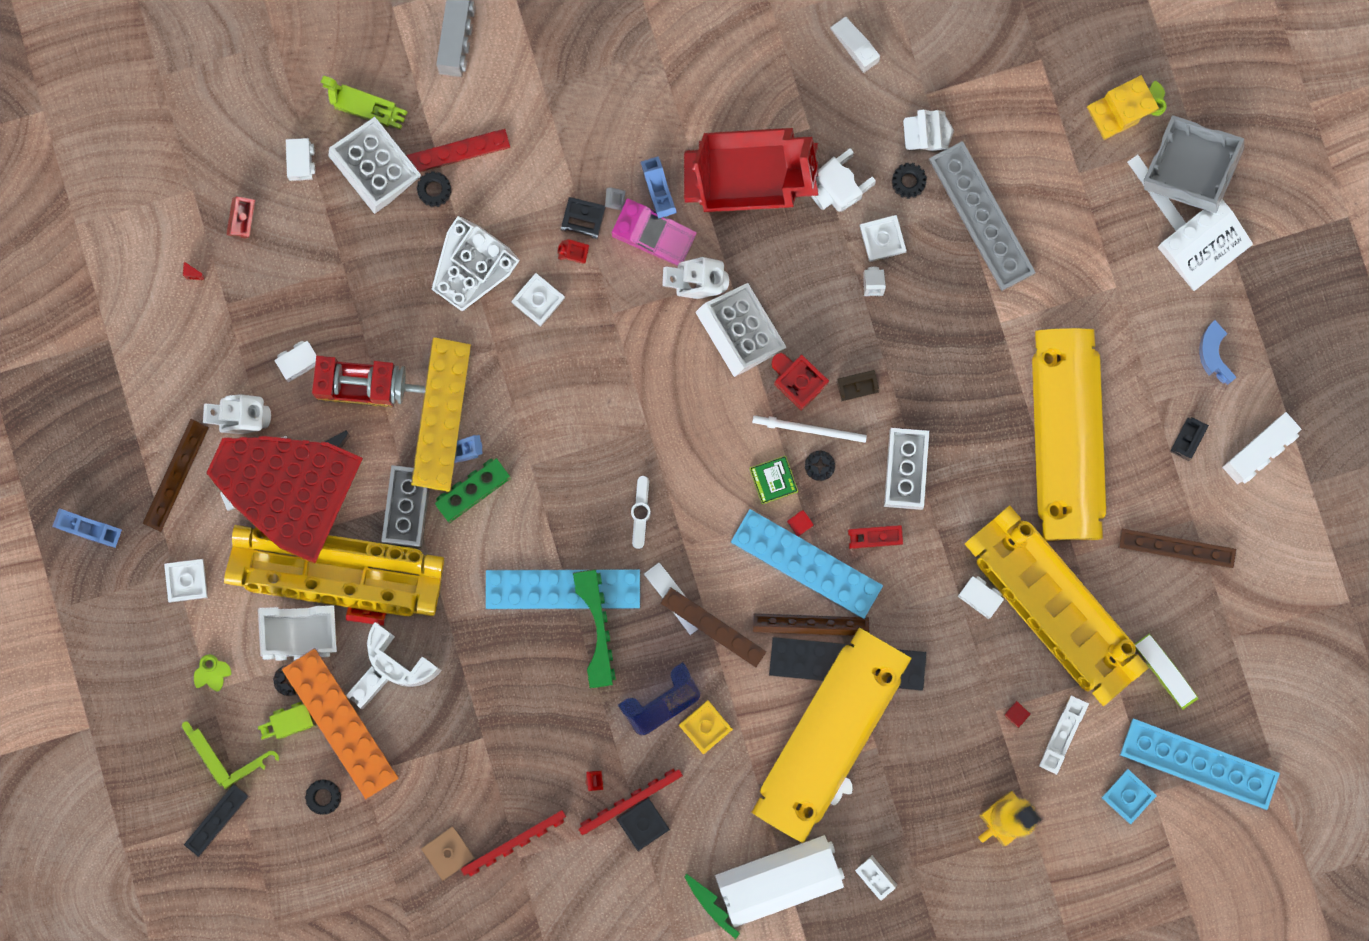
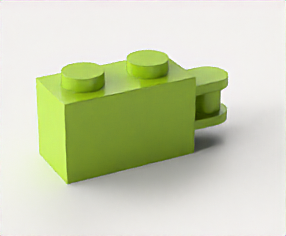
[257,701,316,740]

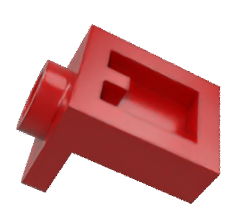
[557,239,589,264]

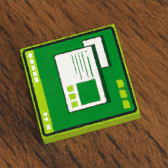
[749,456,798,504]

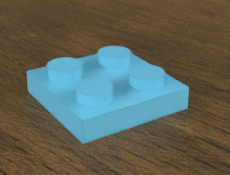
[1101,769,1157,824]

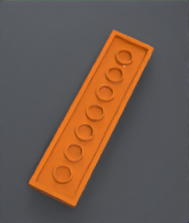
[282,648,399,799]

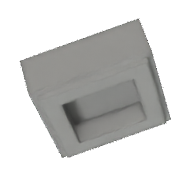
[605,187,626,210]

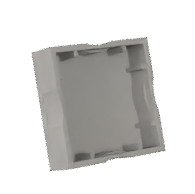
[1144,115,1244,213]

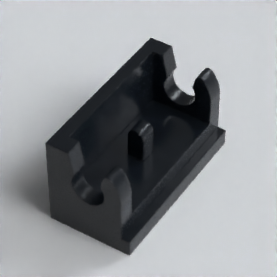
[1170,417,1209,461]

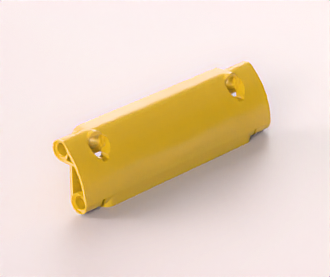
[1032,328,1106,541]
[965,506,1149,706]
[751,628,912,843]

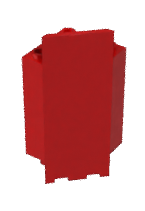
[684,128,818,212]

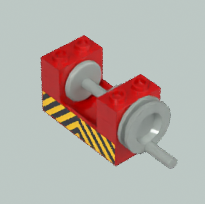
[312,356,425,407]

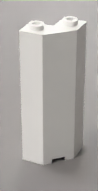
[715,835,845,927]

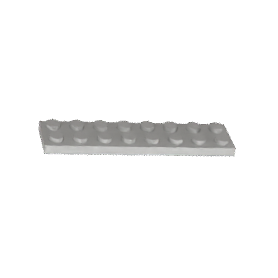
[929,141,1036,292]

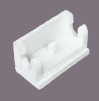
[855,856,897,901]

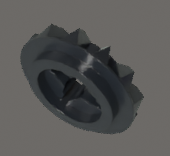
[805,450,835,481]
[273,665,297,696]

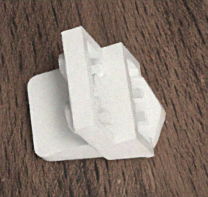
[903,110,954,151]

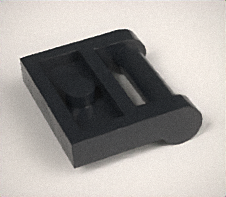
[561,197,606,239]

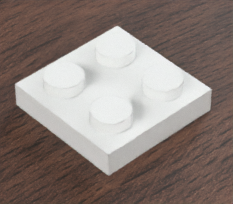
[860,215,906,262]
[511,273,565,327]
[164,559,208,603]

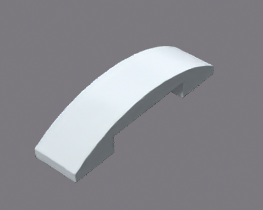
[644,563,698,635]
[1039,696,1089,774]

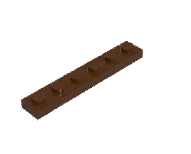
[142,419,209,532]
[1118,528,1237,568]
[660,587,767,667]
[753,613,869,635]

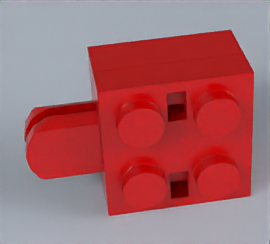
[771,353,829,411]

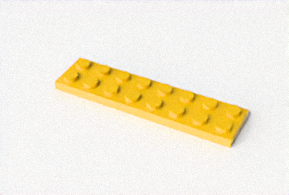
[411,337,471,492]

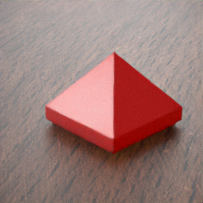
[585,771,604,791]

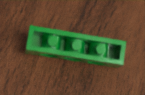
[434,458,511,524]

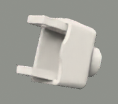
[811,148,876,212]
[663,257,729,299]
[203,394,271,434]

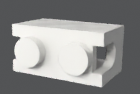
[286,138,315,181]
[274,341,317,383]
[958,576,1004,619]
[346,667,388,709]

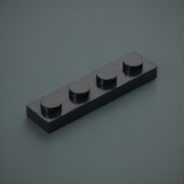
[184,784,250,857]

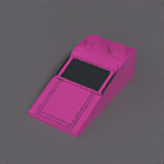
[612,198,697,266]

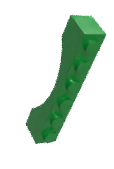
[573,569,616,688]

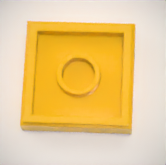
[679,700,733,755]

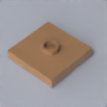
[421,826,475,881]

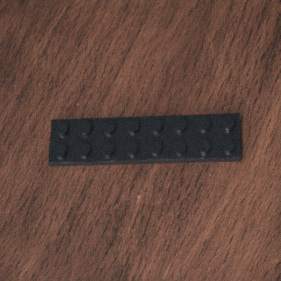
[769,637,927,691]

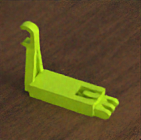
[320,75,407,129]
[182,721,279,790]

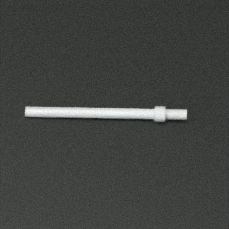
[752,416,867,442]

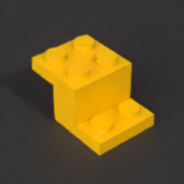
[1087,75,1159,140]

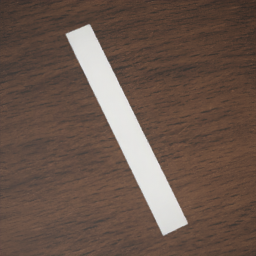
[1127,155,1186,231]

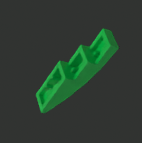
[684,873,740,940]

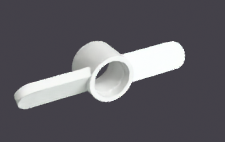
[631,476,651,549]

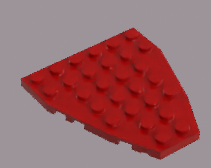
[206,436,363,564]

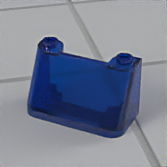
[618,662,700,735]

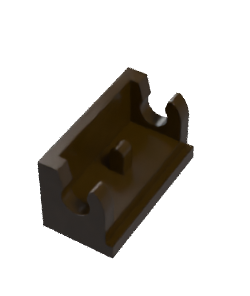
[836,370,879,402]

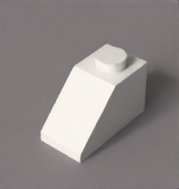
[863,267,886,296]

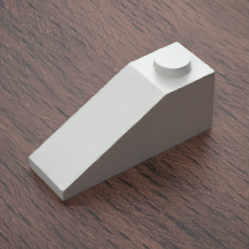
[830,17,880,73]

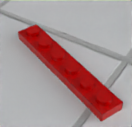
[406,129,510,172]
[578,768,683,836]
[461,810,567,877]

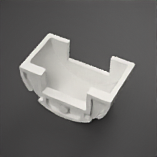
[258,606,337,661]
[367,623,441,687]

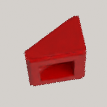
[183,262,205,280]
[787,510,814,537]
[1004,701,1031,728]

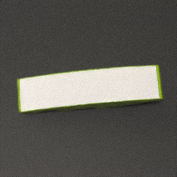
[1134,634,1198,710]

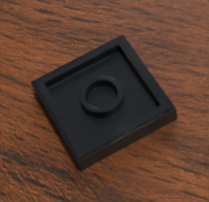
[616,797,670,851]

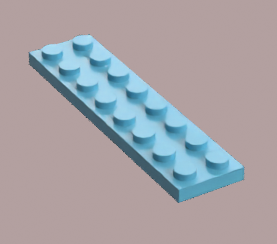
[730,509,883,619]
[486,570,640,609]
[1120,719,1280,810]

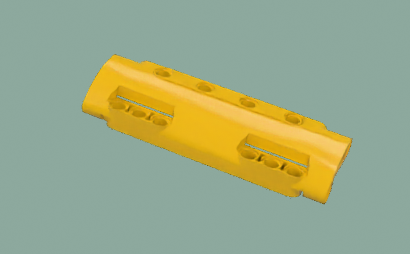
[224,525,444,616]

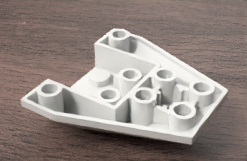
[432,216,520,311]

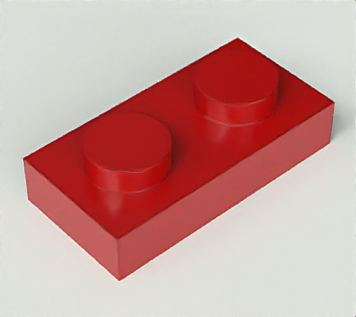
[346,607,387,626]

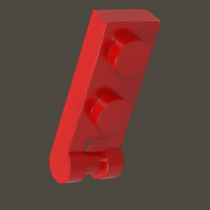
[848,525,903,549]

